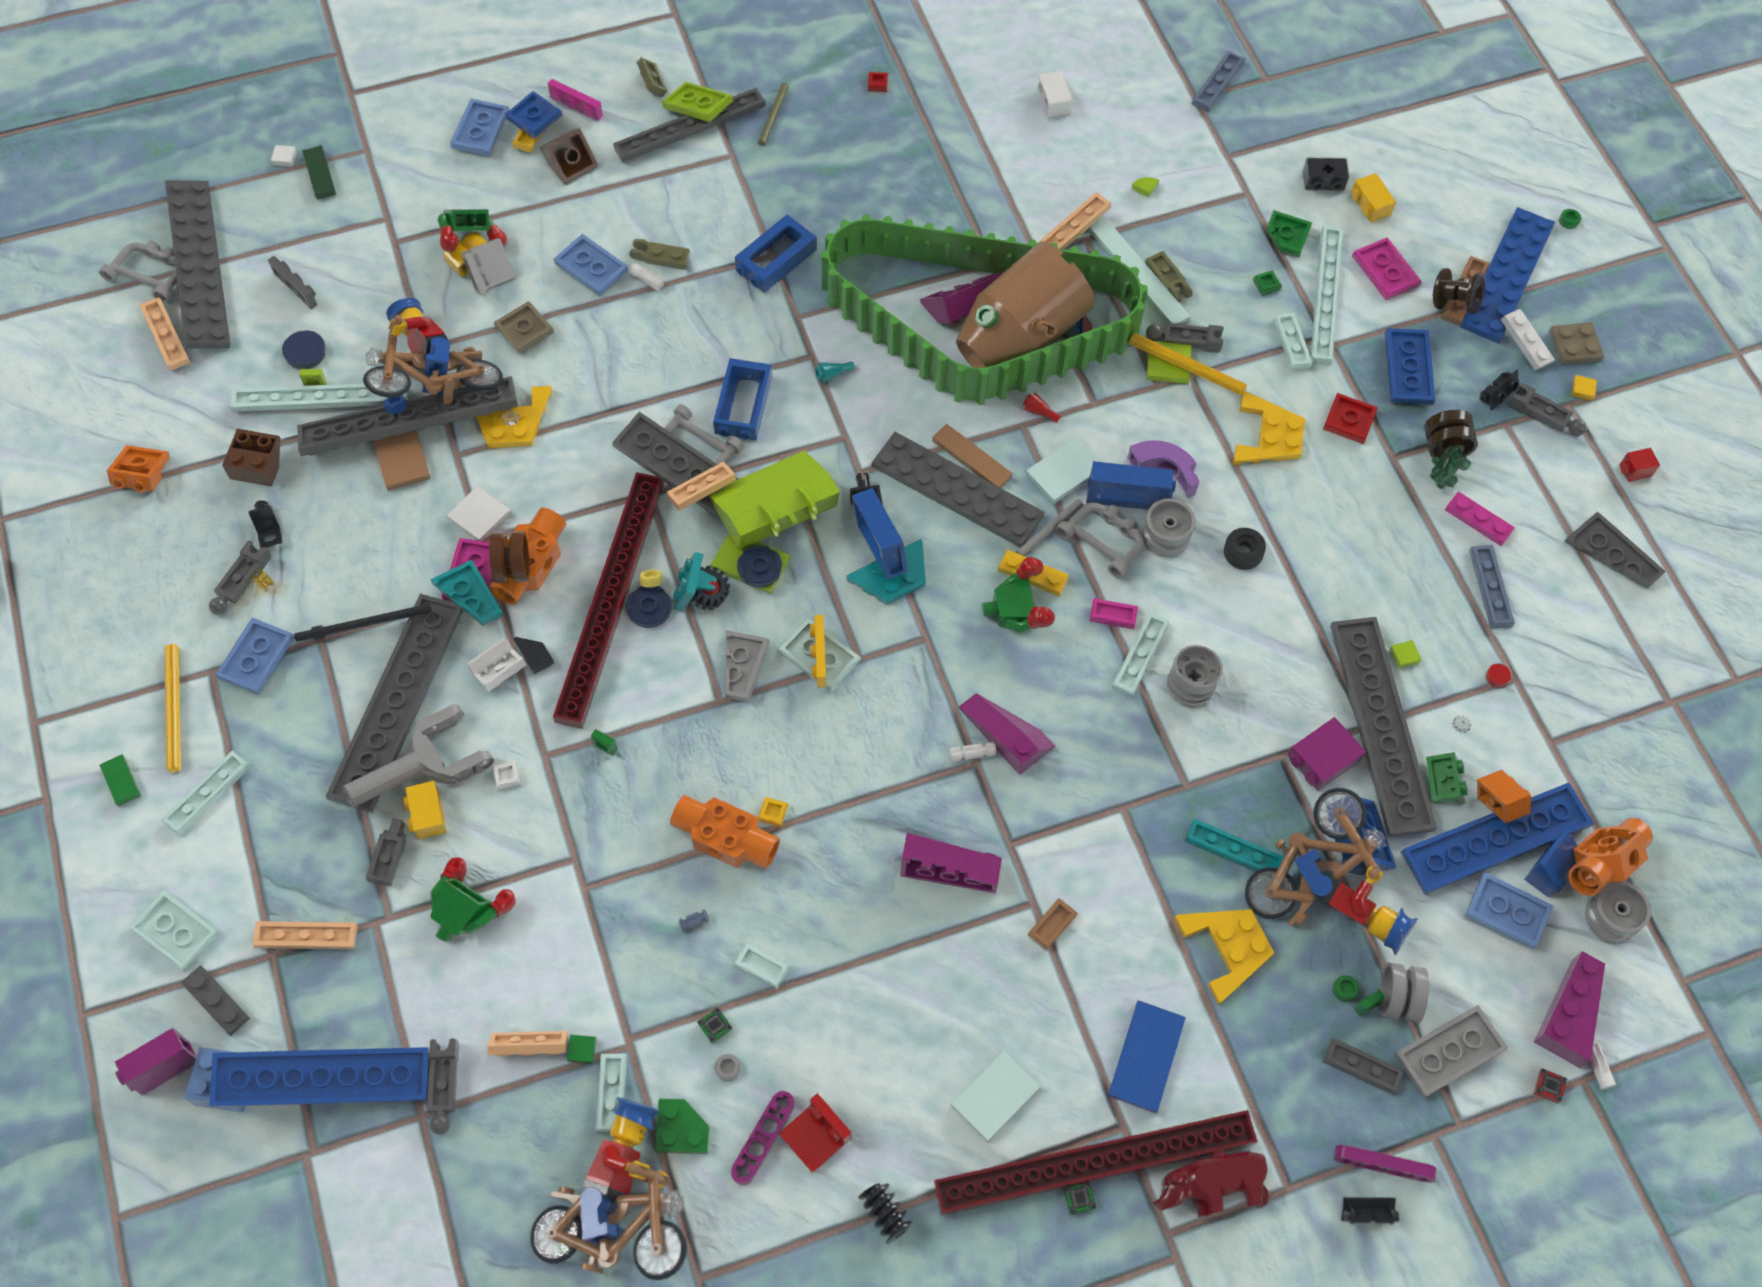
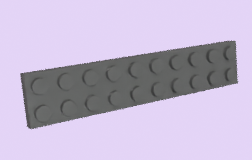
[165,180,230,349]
[297,376,518,456]
[326,594,464,813]
[1330,617,1437,837]

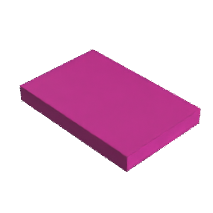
[1352,237,1422,300]
[441,538,493,602]

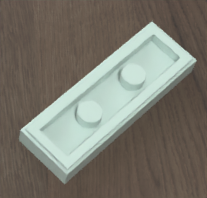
[1273,313,1313,371]
[596,1054,627,1133]

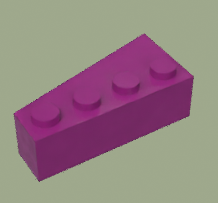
[900,833,1002,894]
[1534,951,1605,1068]

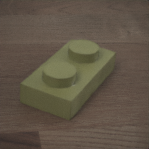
[636,57,667,96]

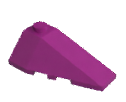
[920,272,1004,325]
[959,693,1055,775]

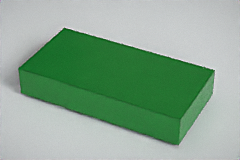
[99,754,141,806]

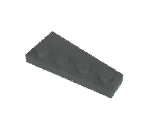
[1564,511,1666,589]

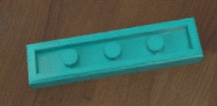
[1185,818,1284,879]

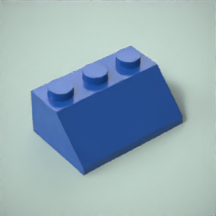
[1326,795,1396,875]

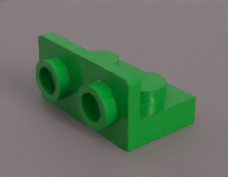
[1426,752,1468,804]

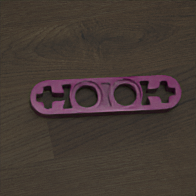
[731,1091,794,1185]
[1334,1145,1437,1183]

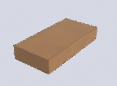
[1027,898,1078,951]

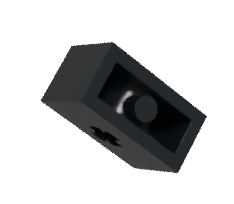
[1302,158,1349,191]

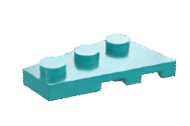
[430,560,503,626]

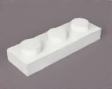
[1501,309,1555,371]

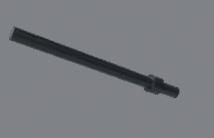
[294,604,432,642]

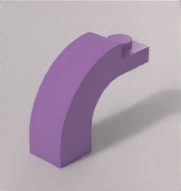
[1127,440,1199,498]

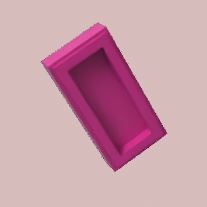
[1089,598,1138,630]

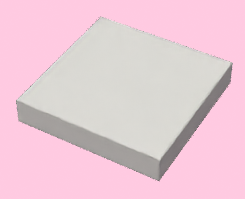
[447,486,511,541]

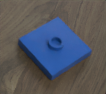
[505,91,562,139]

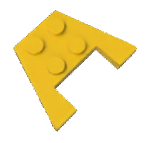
[476,386,552,448]
[1233,391,1305,465]
[1174,909,1274,1005]

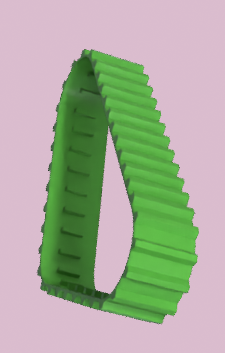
[821,214,1148,405]

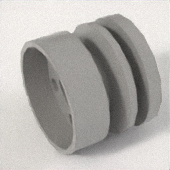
[1167,645,1223,707]

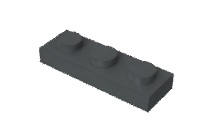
[268,256,317,309]
[180,965,251,1036]

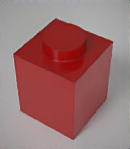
[1619,448,1660,482]

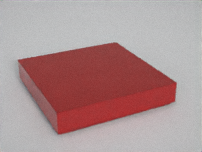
[1323,393,1378,444]

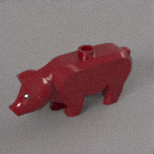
[1153,1150,1269,1217]

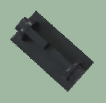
[1479,370,1519,410]
[1341,1197,1399,1225]

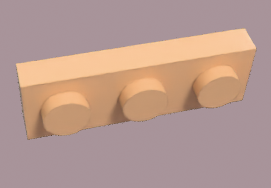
[667,461,736,511]
[487,1031,568,1057]

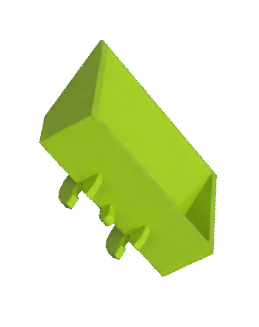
[708,450,840,550]

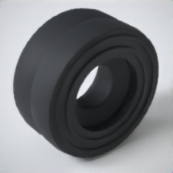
[1224,527,1266,570]

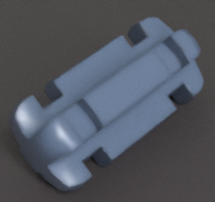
[679,909,710,932]

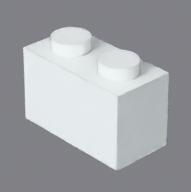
[1037,71,1074,118]

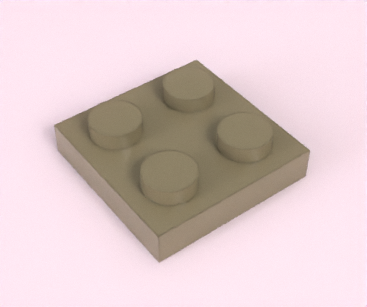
[494,301,554,354]
[1549,322,1604,365]

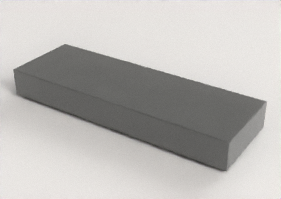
[1323,1038,1404,1095]

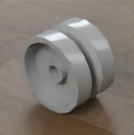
[1142,498,1196,556]
[1585,881,1651,943]
[1379,962,1429,1023]

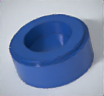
[384,395,407,414]

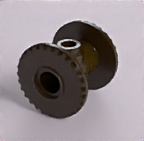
[1432,268,1486,314]

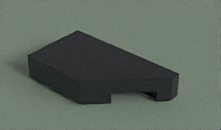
[513,637,555,674]

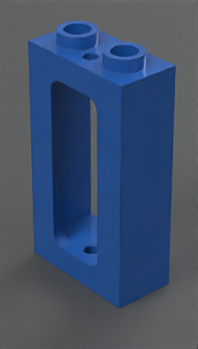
[735,214,817,292]
[713,358,772,440]
[1086,461,1176,510]
[852,488,908,579]

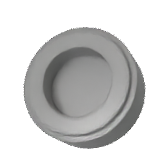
[715,1054,741,1081]

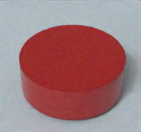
[1486,663,1511,687]

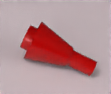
[1023,392,1061,423]

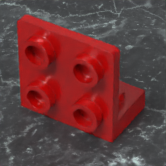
[780,1093,852,1173]

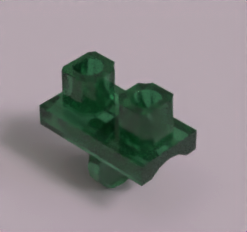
[1429,445,1471,489]

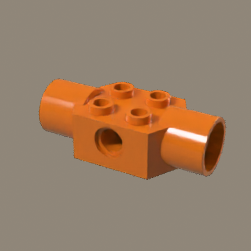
[489,507,566,605]
[670,795,780,869]
[1568,818,1653,896]

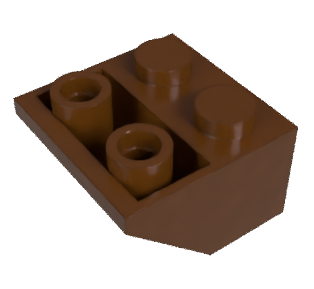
[222,429,280,487]

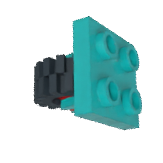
[672,552,730,612]

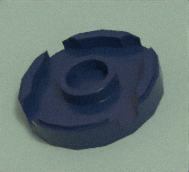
[282,330,326,369]
[737,545,782,588]
[626,586,672,628]

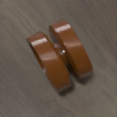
[489,531,530,584]

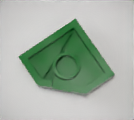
[1266,210,1313,257]
[655,1099,709,1154]

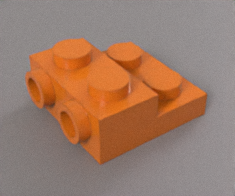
[107,445,170,493]

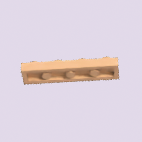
[1039,192,1111,250]
[140,297,191,371]
[252,921,358,949]

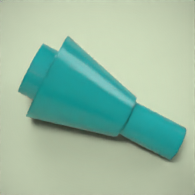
[815,361,855,383]

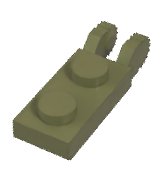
[629,238,690,270]
[1145,251,1193,302]

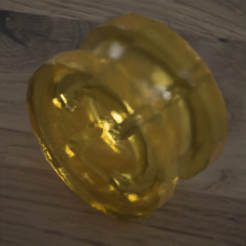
[251,569,275,592]

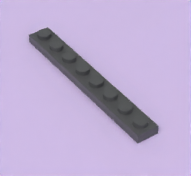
[613,88,765,162]

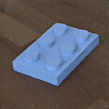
[450,98,509,156]
[554,234,628,296]
[215,618,294,695]
[1465,872,1553,950]

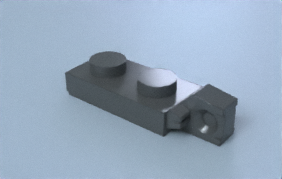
[366,818,406,886]

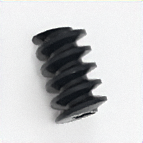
[858,1183,912,1244]

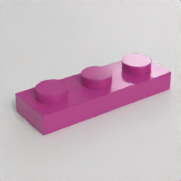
[547,79,603,121]
[1445,491,1515,546]

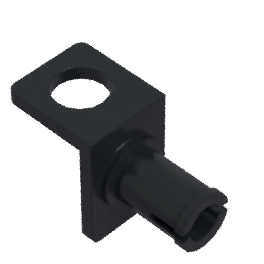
[850,473,883,505]
[248,500,283,548]

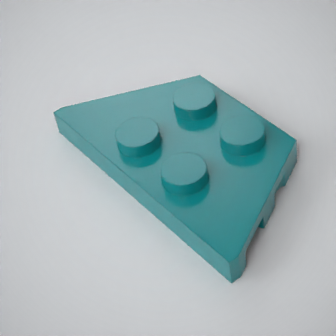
[846,539,926,605]

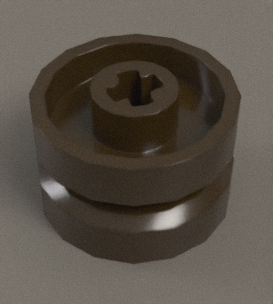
[1424,410,1478,461]

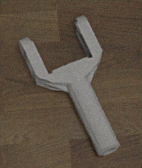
[343,704,494,807]

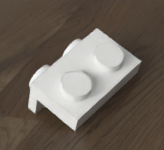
[467,638,526,692]

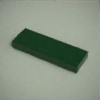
[302,145,337,199]

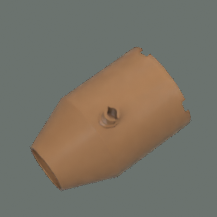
[956,241,1095,368]

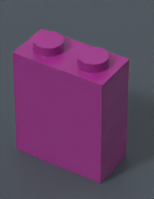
[1287,717,1366,791]
[115,1028,197,1096]

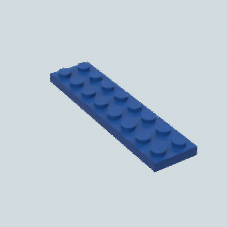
[1460,207,1555,344]
[1401,782,1594,895]
[209,1047,428,1107]

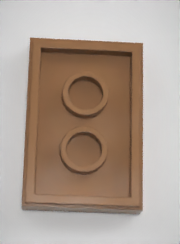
[373,430,431,491]

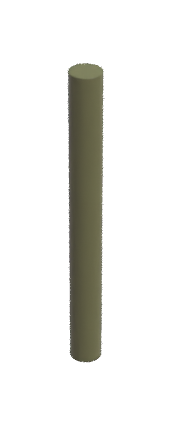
[758,82,789,146]

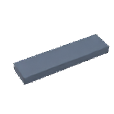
[1191,50,1245,113]
[1469,545,1515,629]

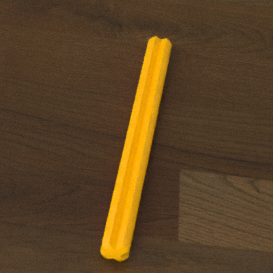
[1129,333,1247,395]
[164,644,181,773]

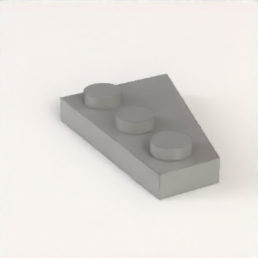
[725,630,770,703]

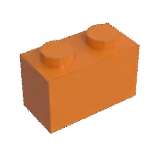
[1477,770,1532,823]

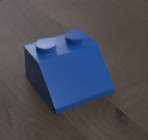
[1524,828,1577,897]

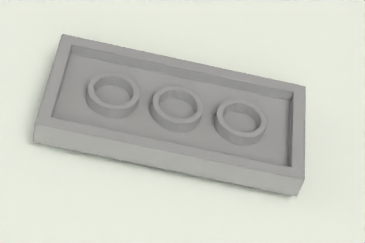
[1394,1005,1509,1099]

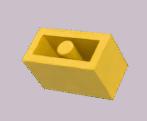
[1350,173,1396,223]
[403,781,447,840]

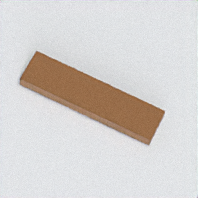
[1441,256,1490,326]
[932,424,1013,488]

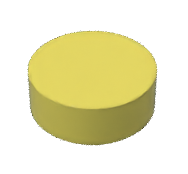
[639,569,663,587]

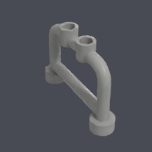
[98,240,177,303]
[665,404,744,464]
[1055,503,1144,579]

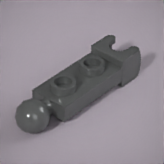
[1146,323,1224,353]
[1508,383,1587,436]
[209,540,271,615]
[427,1038,459,1135]

